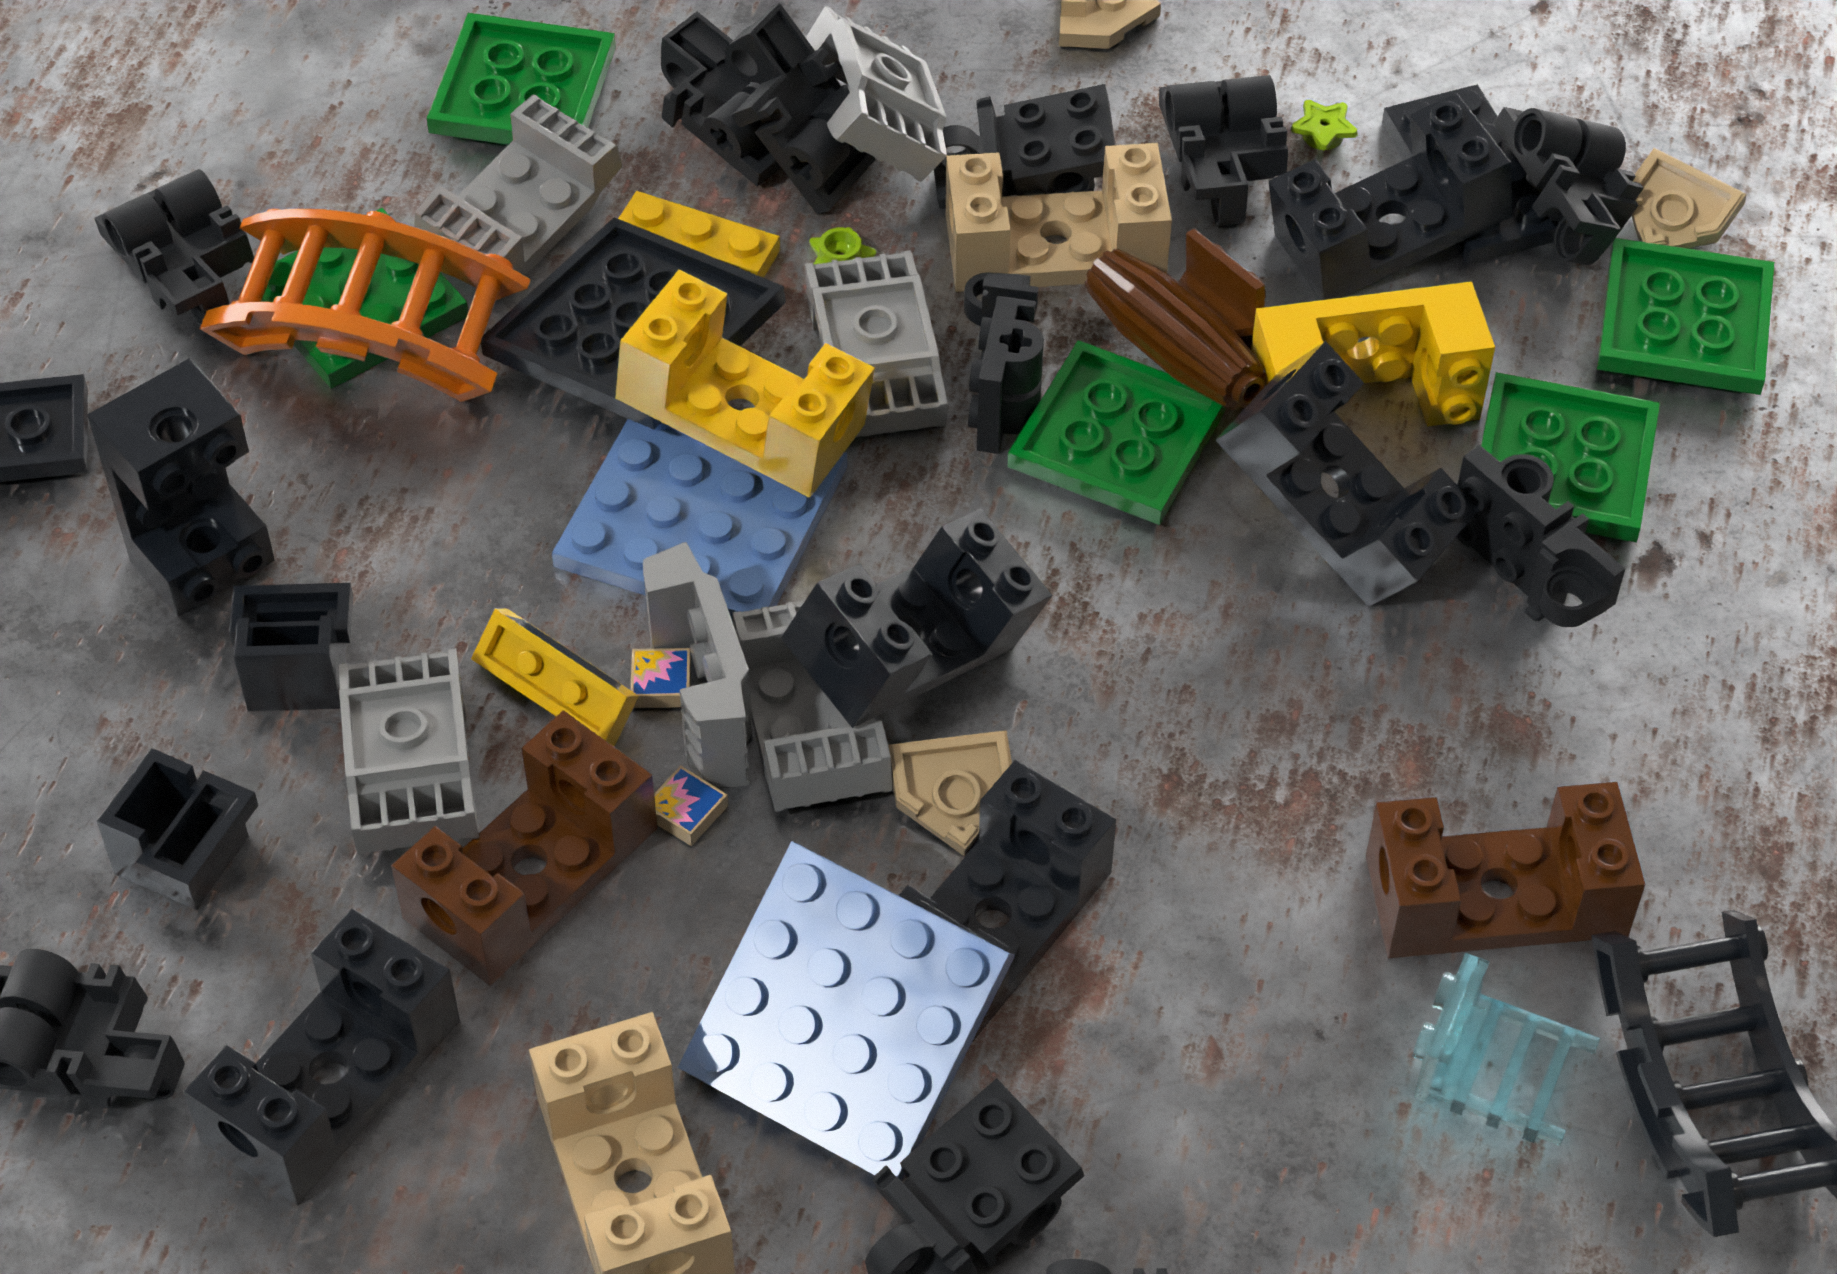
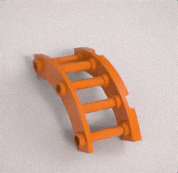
[200,208,531,402]

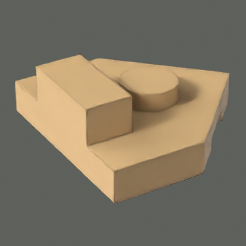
[1059,0,1161,49]
[1632,148,1746,248]
[888,730,1012,856]

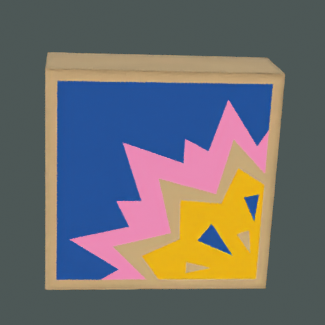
[631,648,691,708]
[654,765,728,847]

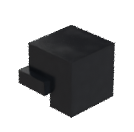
[229,582,353,712]
[97,748,259,910]

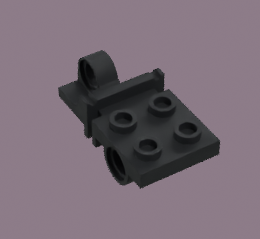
[725,3,876,214]
[661,11,781,186]
[1159,75,1288,226]
[934,84,1115,209]
[1493,107,1644,265]
[95,169,254,326]
[964,272,1044,454]
[1456,445,1625,627]
[0,949,185,1108]
[865,1078,1085,1274]

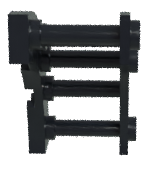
[1591,910,1837,1237]

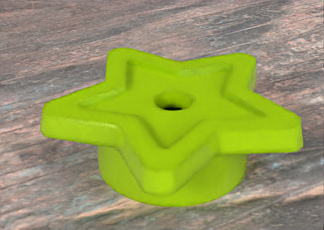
[1291,100,1358,151]
[809,227,876,265]

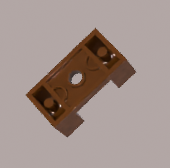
[391,710,658,986]
[1366,782,1646,959]

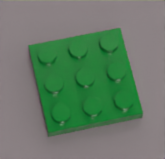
[426,13,616,145]
[245,208,468,389]
[1597,238,1775,395]
[1007,340,1226,525]
[1481,372,1660,543]

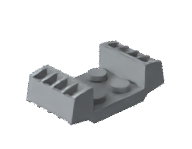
[806,6,947,182]
[414,95,623,274]
[805,250,948,437]
[643,542,753,788]
[733,601,892,812]
[339,648,479,855]

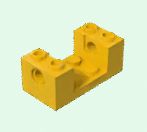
[615,270,875,498]
[1251,282,1495,427]

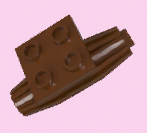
[1085,228,1266,410]

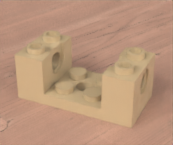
[945,143,1172,292]
[529,1012,735,1274]

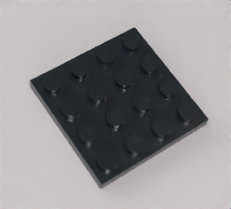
[480,217,786,430]

